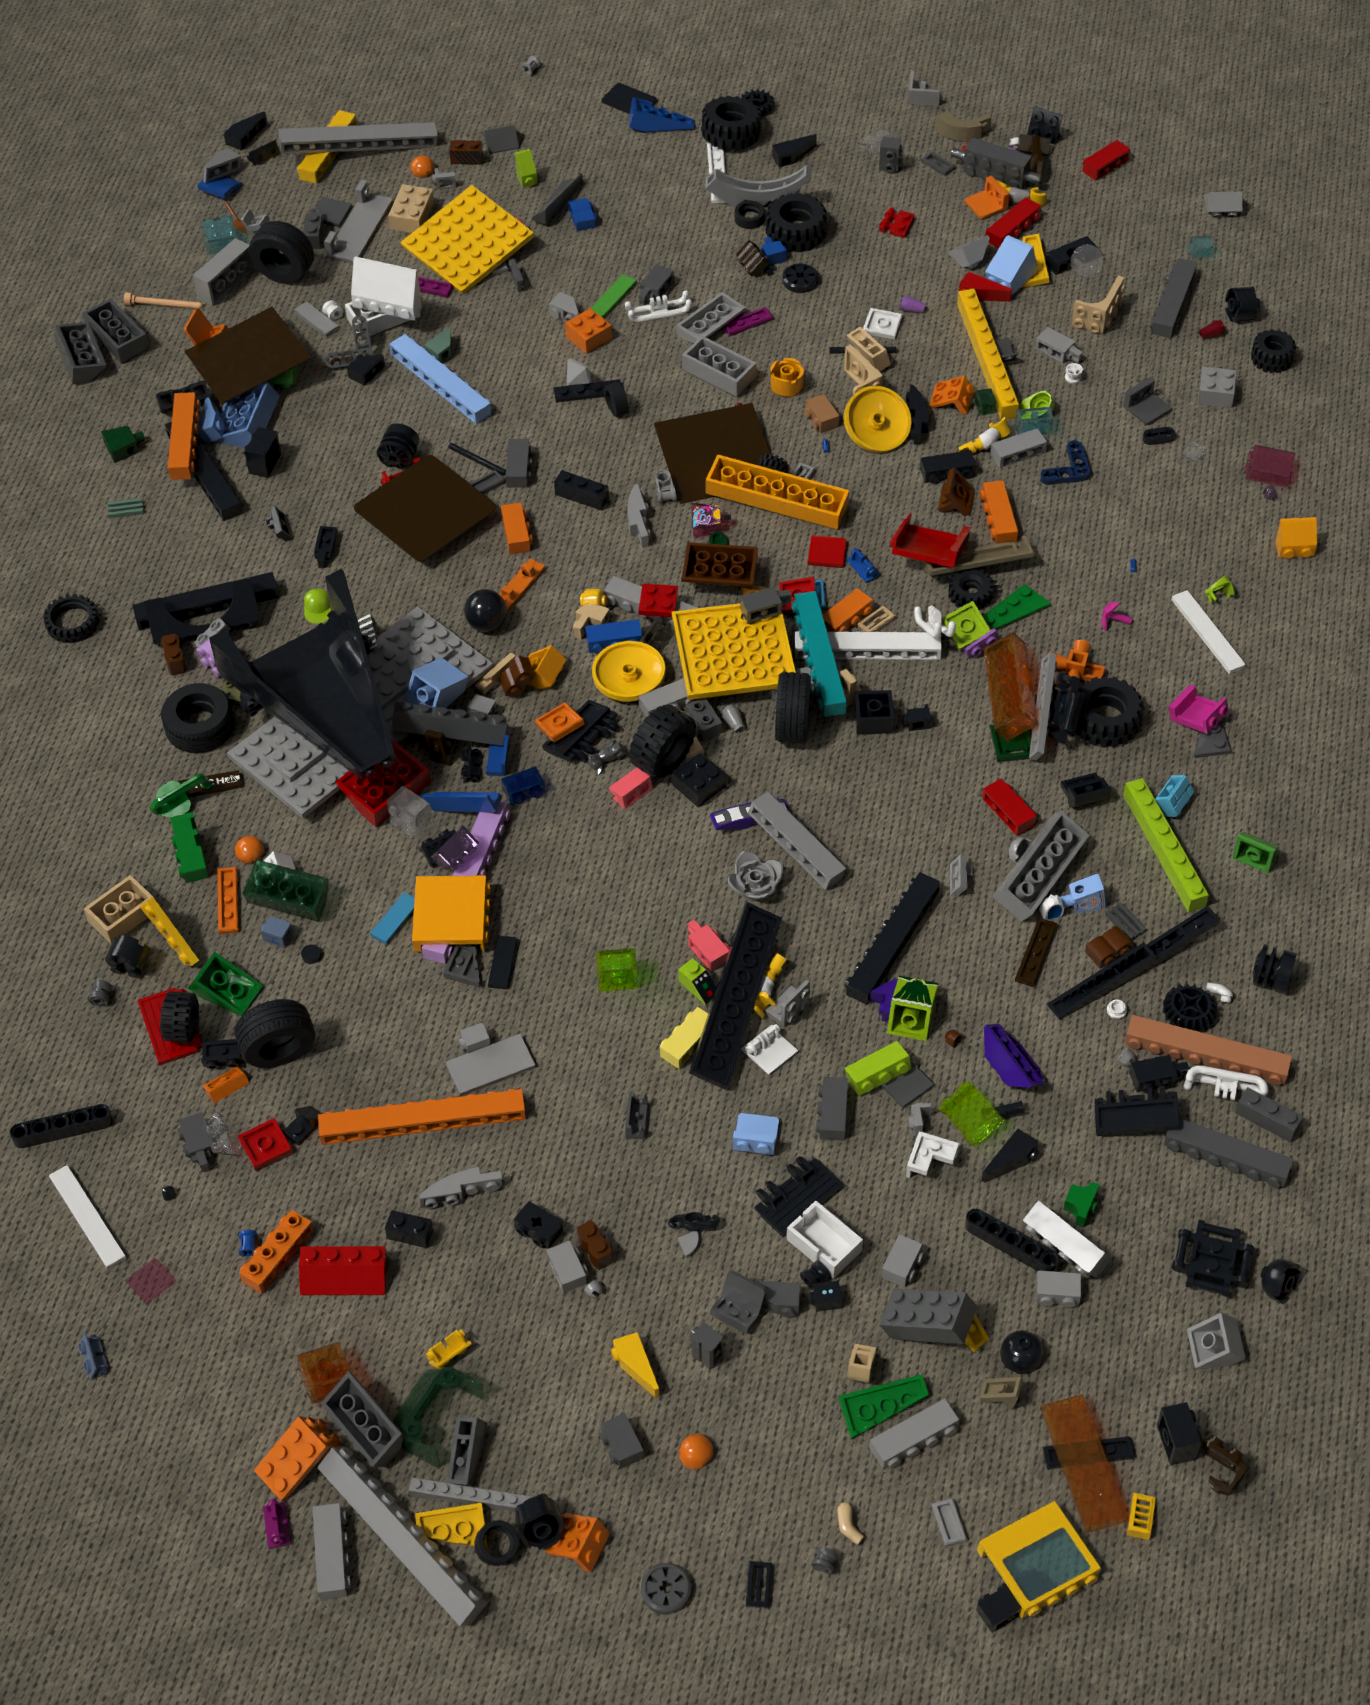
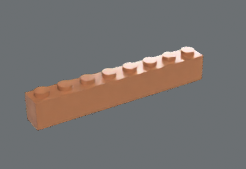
[1125,1015,1292,1085]

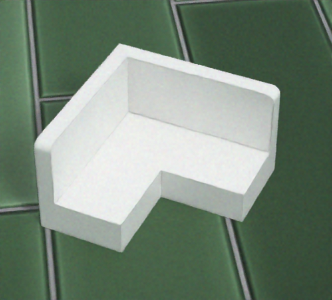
[906,1131,959,1178]

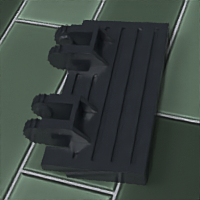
[542,700,619,762]
[1094,1086,1180,1136]
[754,1156,844,1237]

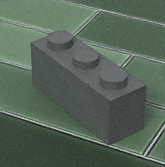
[506,439,533,488]
[816,1077,848,1141]
[1235,1087,1303,1143]

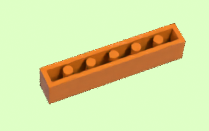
[168,392,200,480]

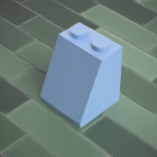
[985,235,1038,295]
[405,657,469,708]

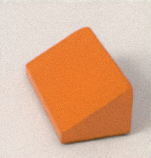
[203,1066,249,1103]

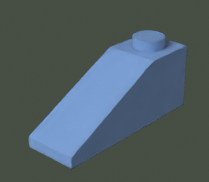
[198,397,226,444]

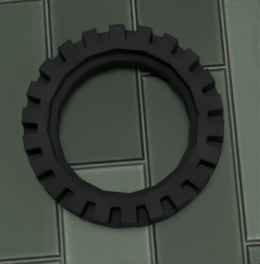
[43,594,99,643]

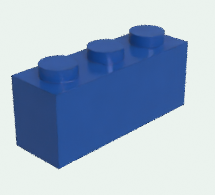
[585,619,643,654]

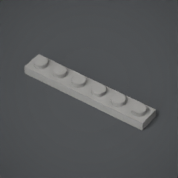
[1029,653,1057,761]

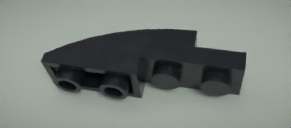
[906,385,929,445]

